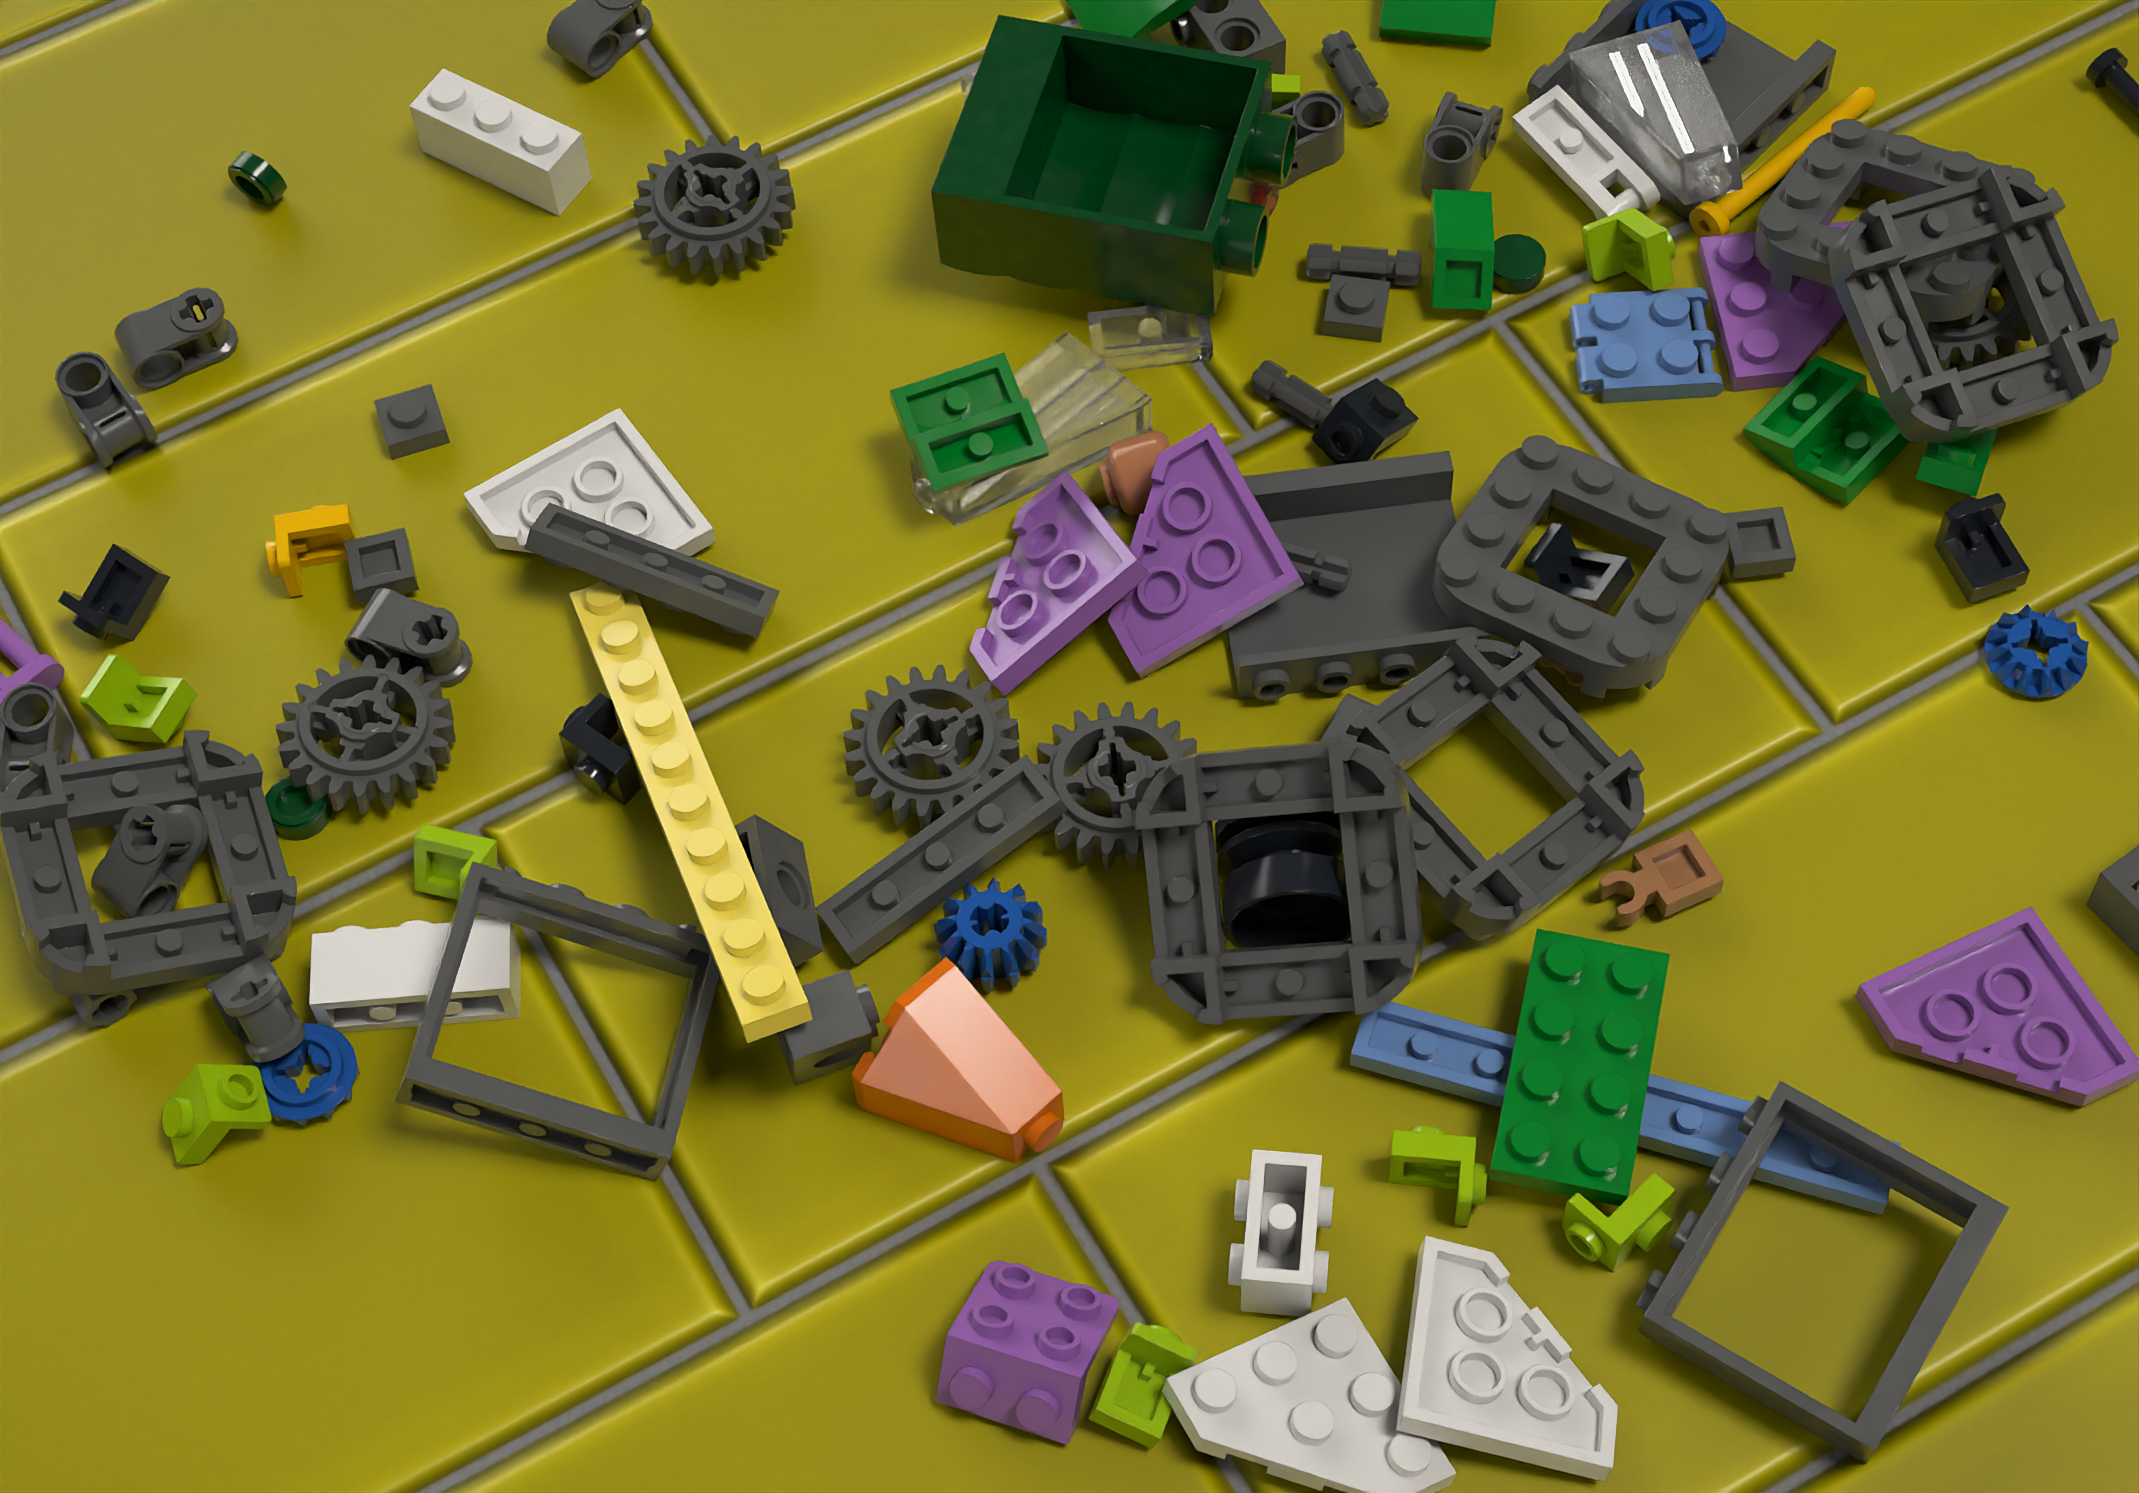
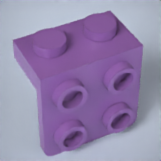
[936,1261,1119,1445]

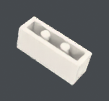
[409,68,592,216]
[309,915,521,1033]

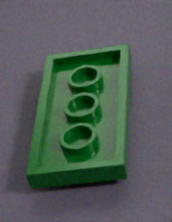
[1488,929,1670,1206]

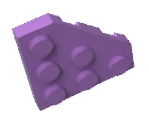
[1697,221,1853,392]
[1108,423,1304,678]
[969,470,1150,696]
[1856,906,2139,1107]

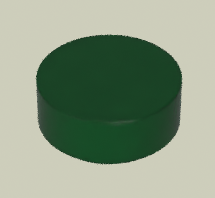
[228,151,287,206]
[1493,234,1546,293]
[265,776,332,841]

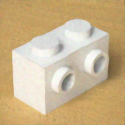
[1228,1149,1334,1317]

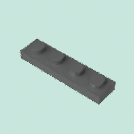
[524,502,780,638]
[816,755,1067,965]

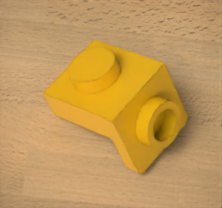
[266,503,360,597]

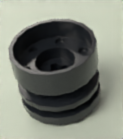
[1215,811,1352,948]

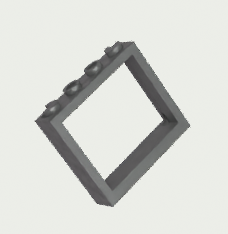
[395,861,720,1181]
[1636,1081,2009,1464]

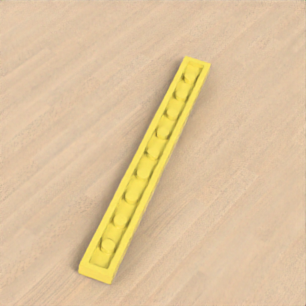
[569,581,813,1043]

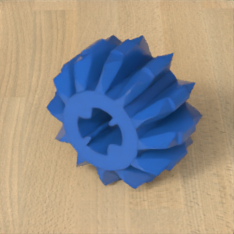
[935,877,1048,994]

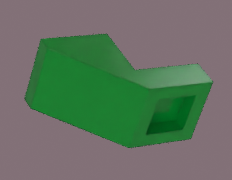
[1428,189,1495,310]
[1915,428,1998,497]

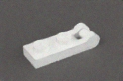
[1512,84,1661,220]

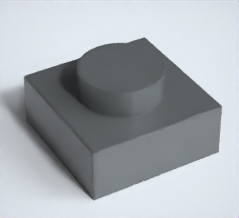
[1323,274,1390,342]
[374,384,450,460]
[1724,507,1796,578]
[344,527,419,604]

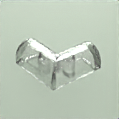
[1087,301,1213,375]

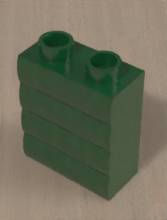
[931,15,1298,315]

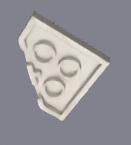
[463,408,716,556]
[1396,1236,1618,1482]
[1162,1297,1457,1493]

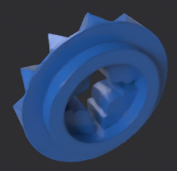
[1634,0,1727,69]
[1984,604,2089,698]
[252,1023,360,1126]

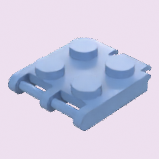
[1569,288,1724,403]

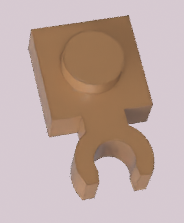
[1597,829,1724,926]

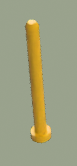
[1689,87,1876,238]

